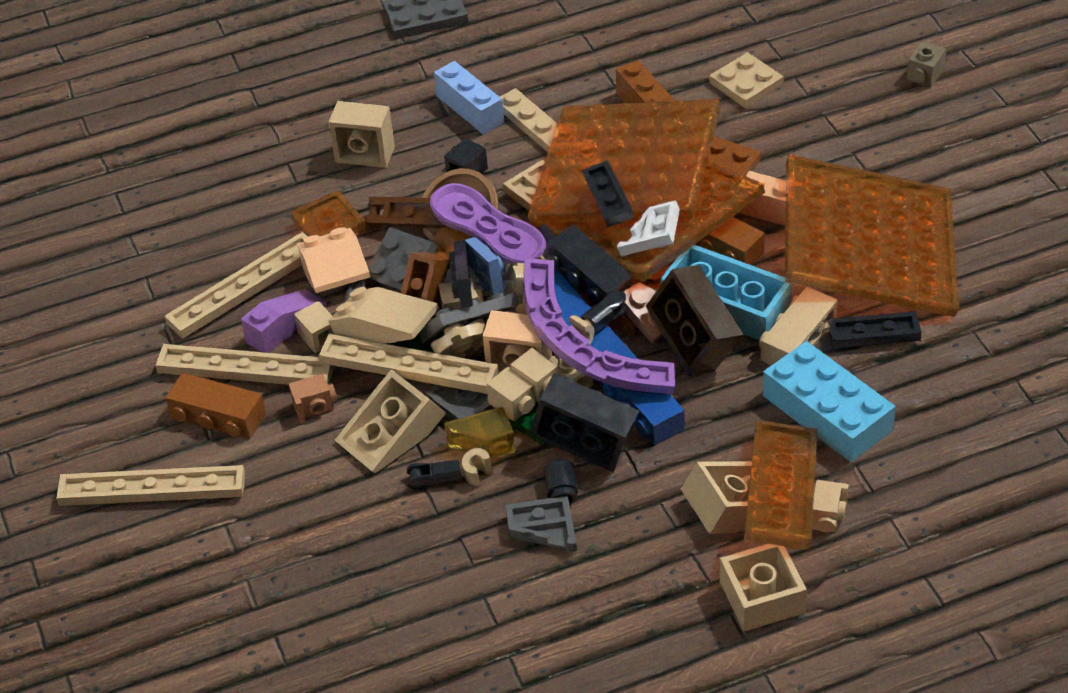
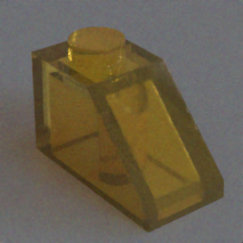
[444,406,515,460]

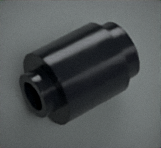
[543,459,578,506]

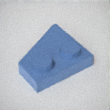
[465,237,504,295]

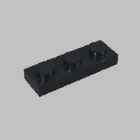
[582,160,634,228]
[828,311,922,348]

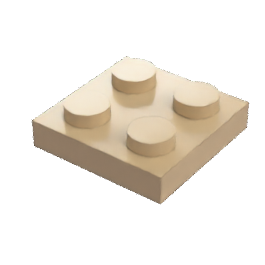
[709,52,784,108]

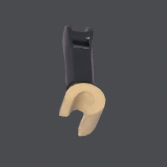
[569,291,626,345]
[407,448,493,490]

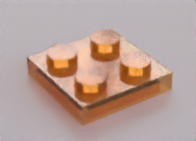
[290,190,366,237]

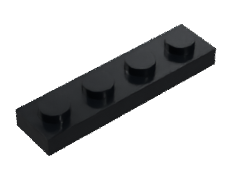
[449,240,473,308]

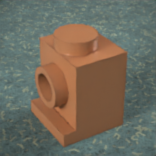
[289,374,337,424]

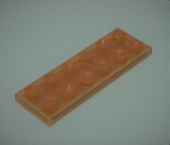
[744,420,817,550]

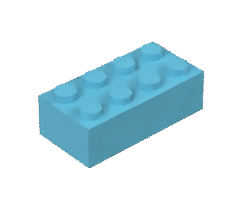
[661,243,793,340]
[763,341,896,463]

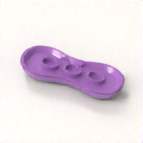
[430,183,546,264]

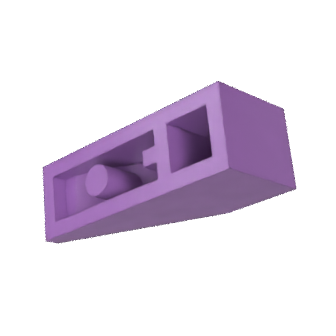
[241,289,326,353]

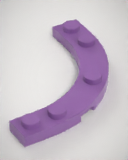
[523,258,675,394]

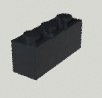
[547,224,633,305]

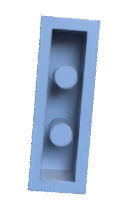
[434,61,504,135]

